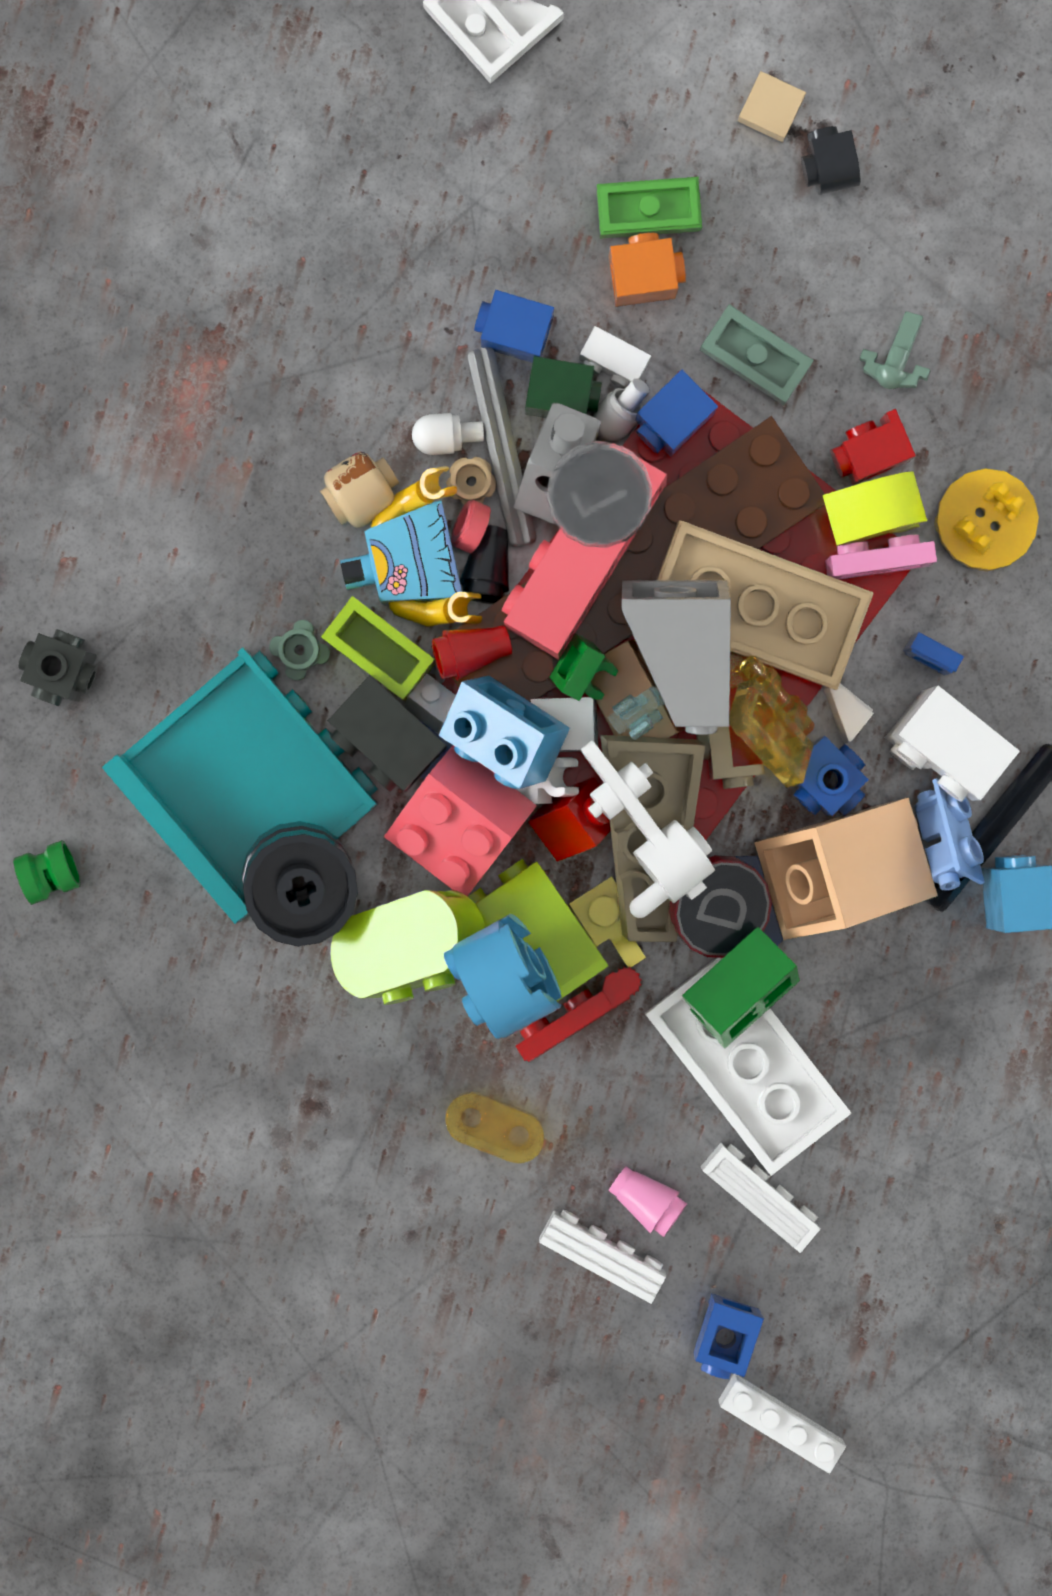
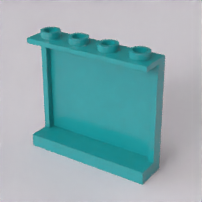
[102,647,379,924]

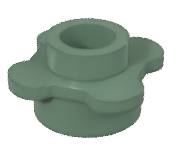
[269,620,330,680]

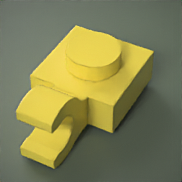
[569,876,646,968]

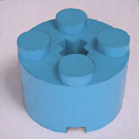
[444,914,562,1039]

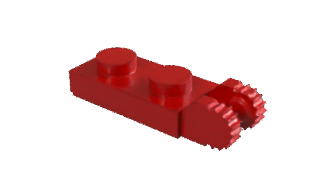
[515,966,642,1062]

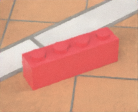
[502,443,667,660]

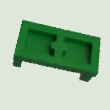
[682,927,800,1048]

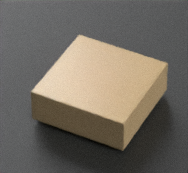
[738,71,806,143]

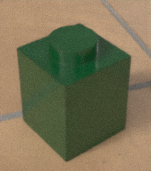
[525,356,602,418]

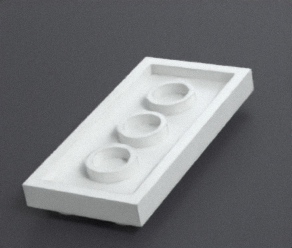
[645,958,852,1176]

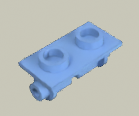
[914,778,985,890]

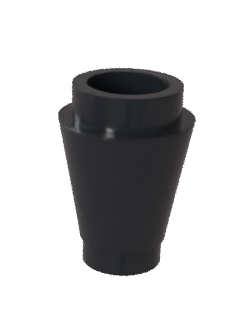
[460,525,509,604]

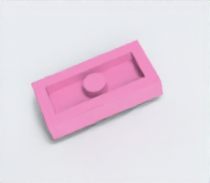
[825,534,937,579]

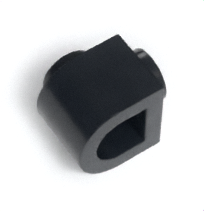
[801,126,861,195]

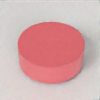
[451,500,491,553]

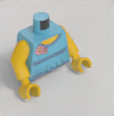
[340,466,482,627]

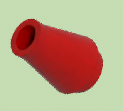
[432,625,512,681]

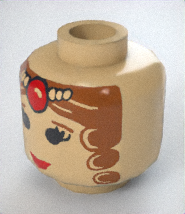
[320,451,399,528]

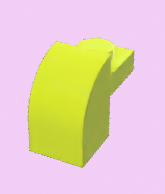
[823,471,927,545]

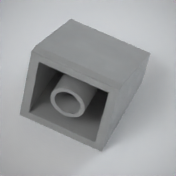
[622,580,731,735]

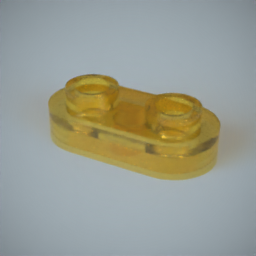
[445,1092,544,1163]

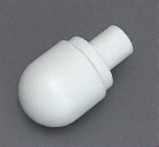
[593,378,649,441]
[412,413,484,455]

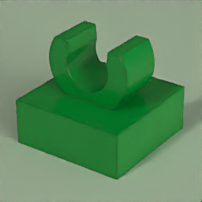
[549,633,618,701]

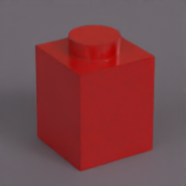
[528,777,611,862]

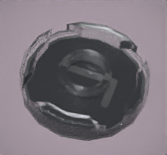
[547,441,652,548]

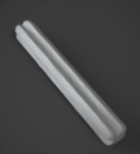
[468,348,537,547]

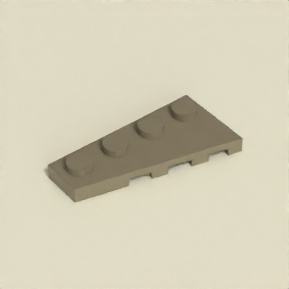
[601,735,705,942]

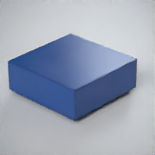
[903,632,964,676]

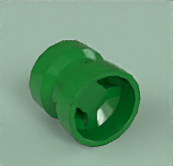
[13,840,81,905]

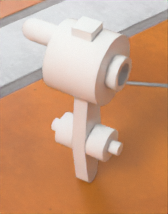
[580,740,715,918]

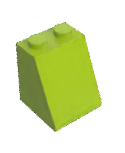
[467,858,608,1001]

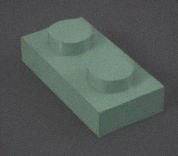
[700,304,814,406]

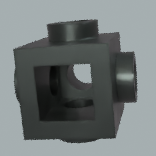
[18,629,97,707]

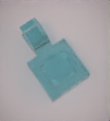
[607,686,665,740]

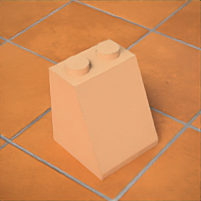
[754,798,938,940]

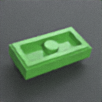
[596,177,702,239]

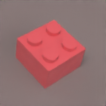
[384,745,537,896]

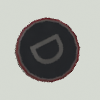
[669,855,772,958]

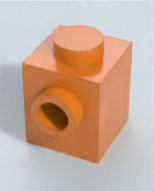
[609,233,686,307]

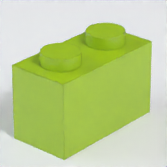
[321,596,436,702]

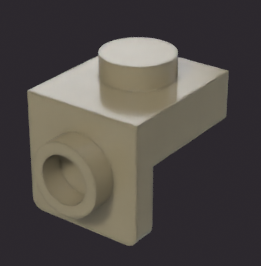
[696,727,765,789]

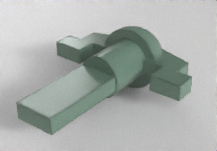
[860,311,931,389]

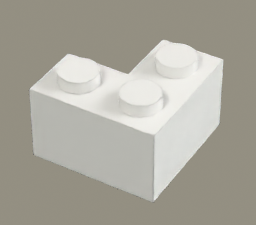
[884,686,1020,802]

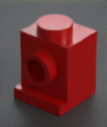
[830,409,916,486]

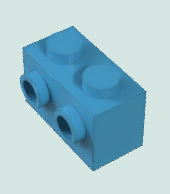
[439,676,570,789]
[981,855,1052,933]

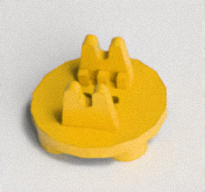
[934,468,1039,572]

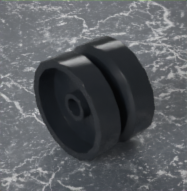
[242,821,358,947]

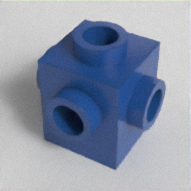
[784,736,869,816]

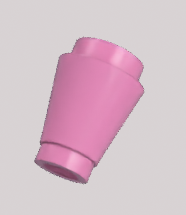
[609,1166,687,1237]

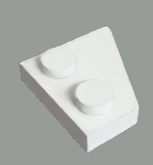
[423,0,564,84]

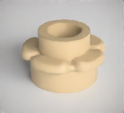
[446,457,496,505]

